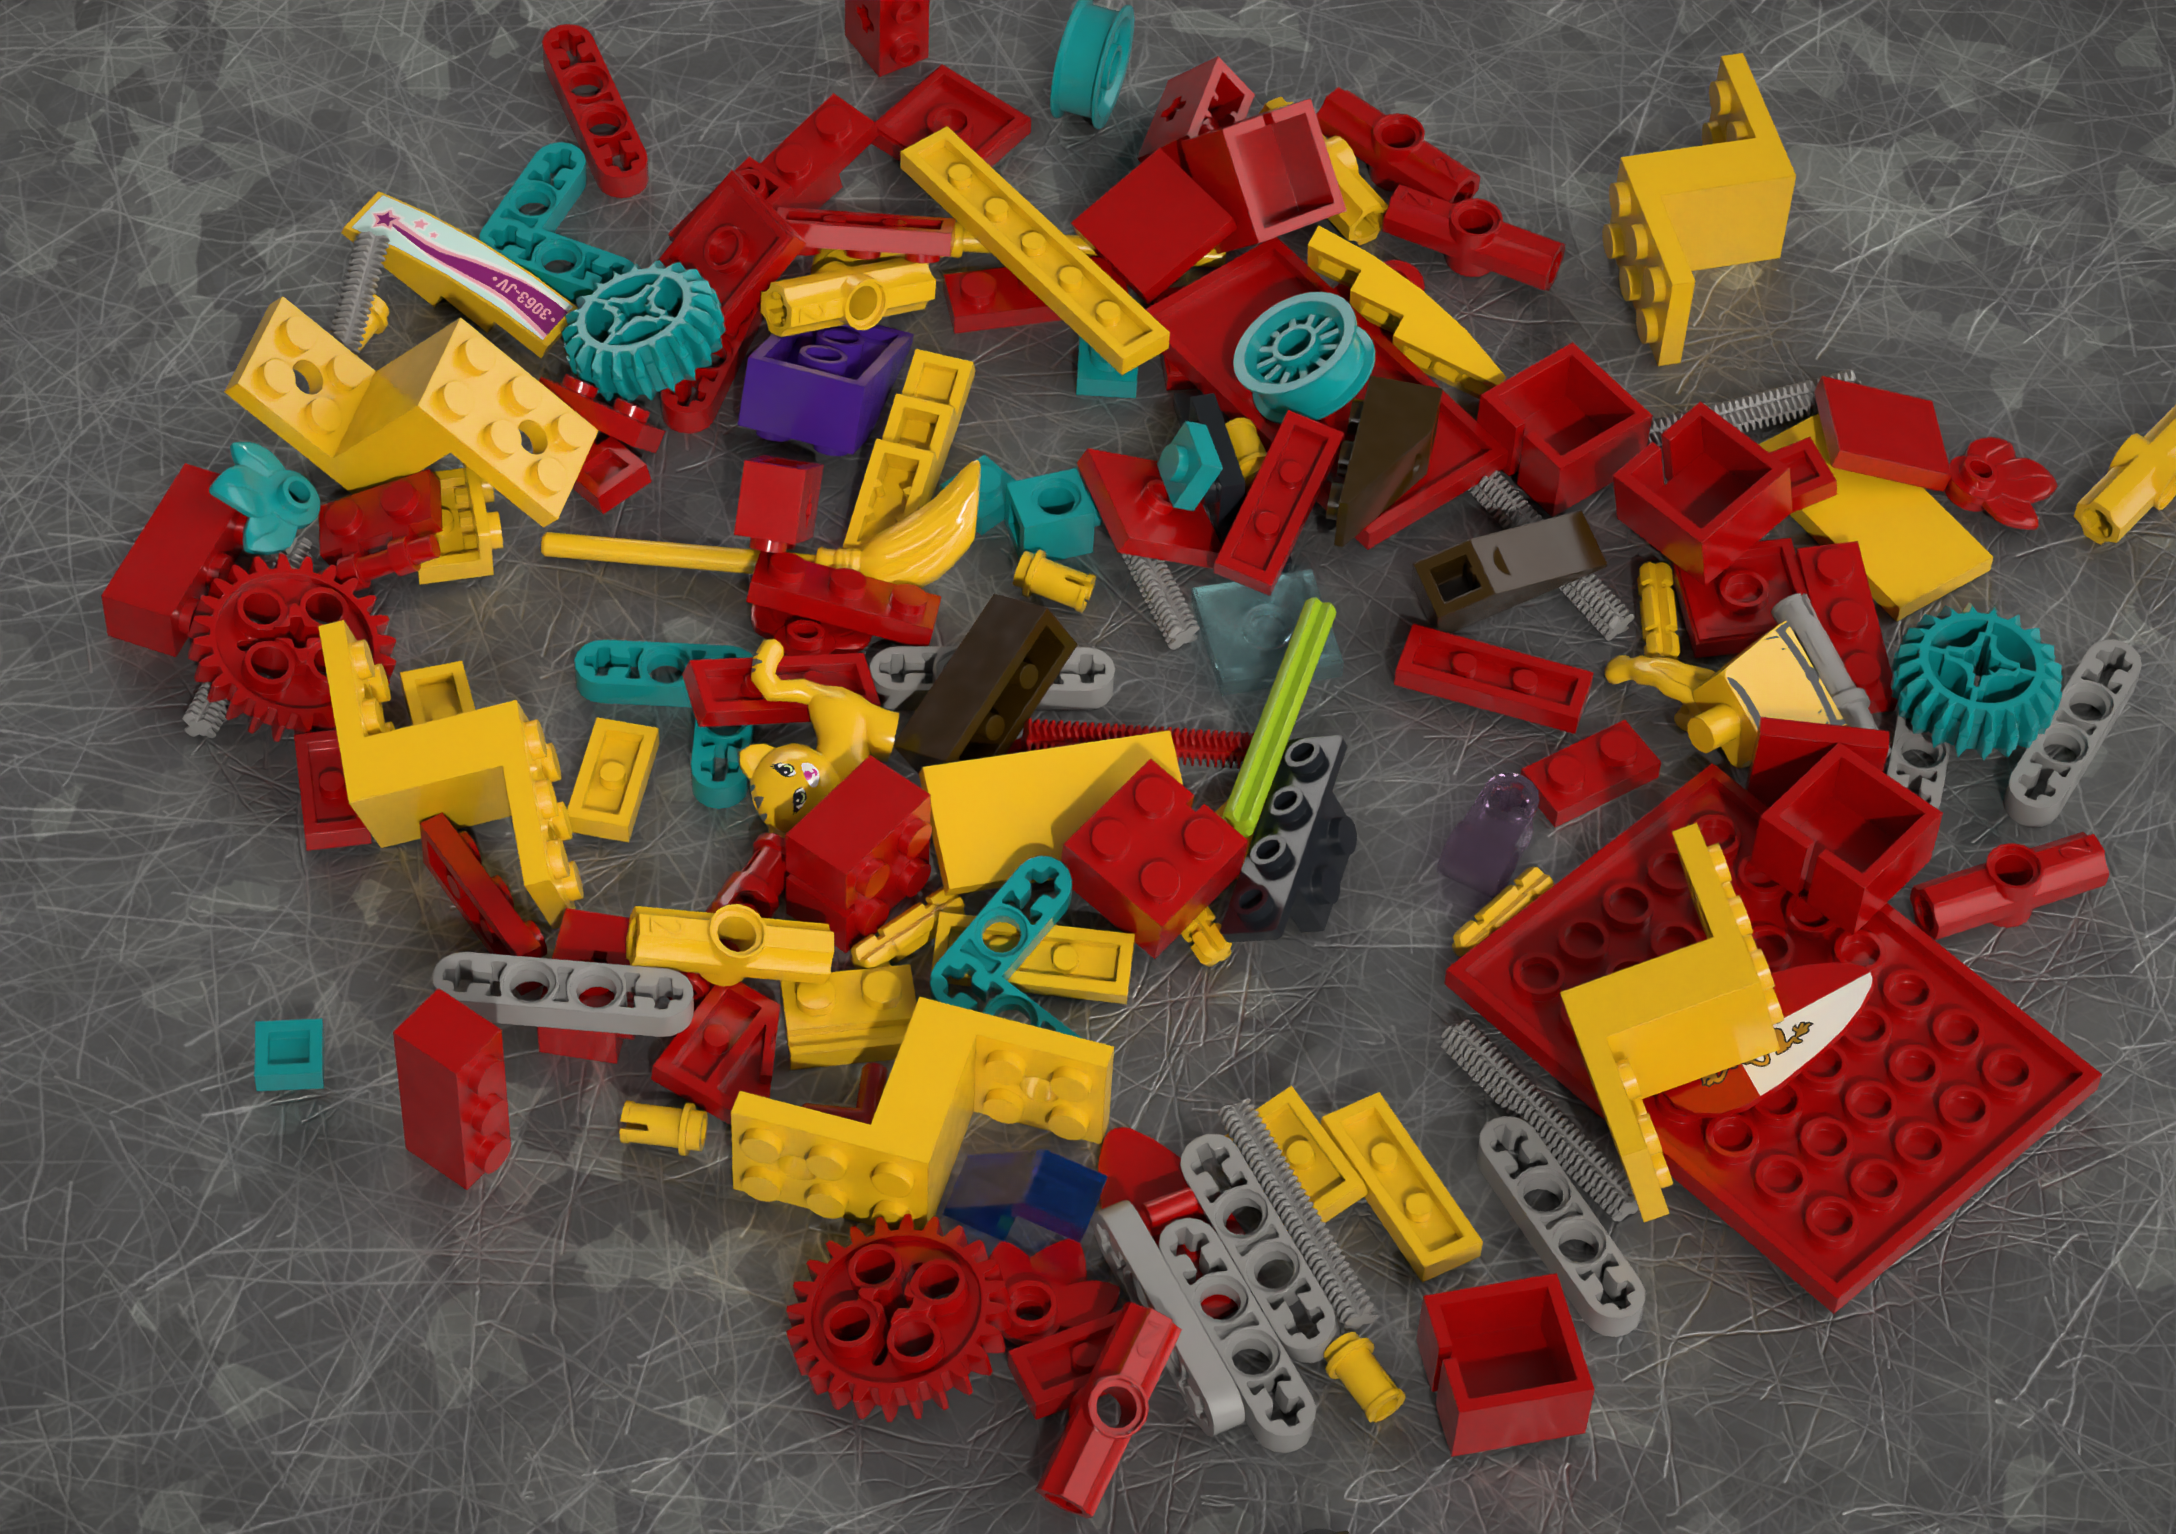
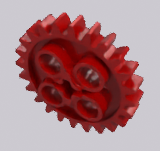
[188,554,396,742]
[786,1214,1012,1422]

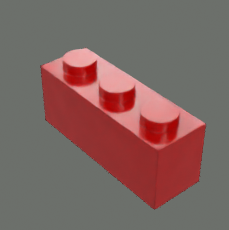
[101,463,249,657]
[393,988,511,1190]

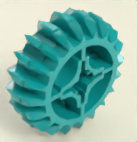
[562,260,726,402]
[1891,602,2063,761]

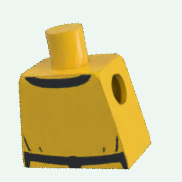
[1687,621,1847,769]

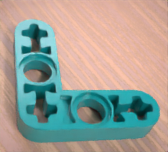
[479,142,634,304]
[574,639,754,809]
[930,856,1081,1038]

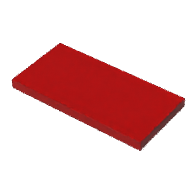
[1145,237,1508,550]

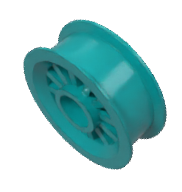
[1050,0,1135,130]
[1233,292,1375,424]

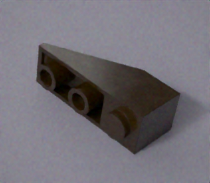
[1326,376,1443,547]
[1412,510,1607,633]

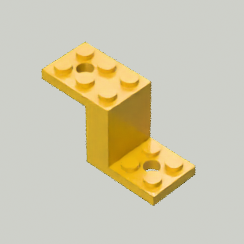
[1602,53,1796,366]
[224,296,598,528]
[318,620,584,929]
[1560,823,1784,1223]
[731,997,1114,1231]

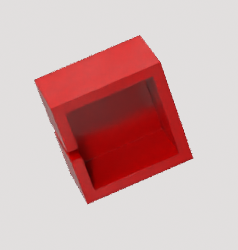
[1181,98,1347,254]
[1477,342,1653,517]
[1613,401,1792,586]
[1750,742,1943,935]
[785,755,932,953]
[1060,758,1249,959]
[1416,1273,1595,1457]

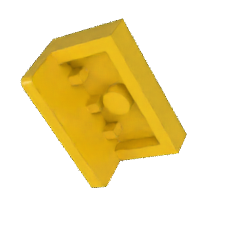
[417,463,503,585]

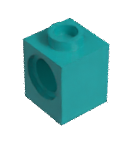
[1004,468,1102,561]

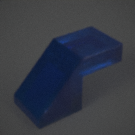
[942,1149,1108,1243]

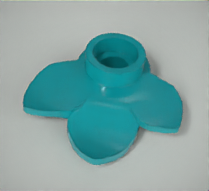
[209,442,320,555]

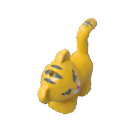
[738,639,899,838]

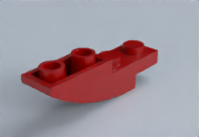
[668,93,879,242]

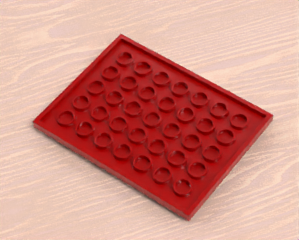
[1444,763,2102,1314]

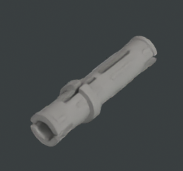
[1771,593,1892,758]

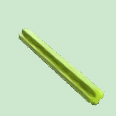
[1222,597,1337,838]

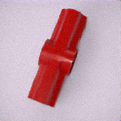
[1316,87,1480,204]
[1382,185,1566,291]
[1910,832,2110,940]
[1035,1302,1182,1519]

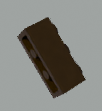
[893,594,1078,774]

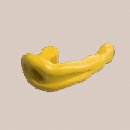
[1604,655,1716,731]

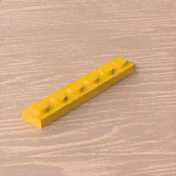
[900,126,1170,375]

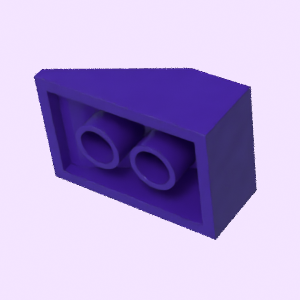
[738,324,914,456]

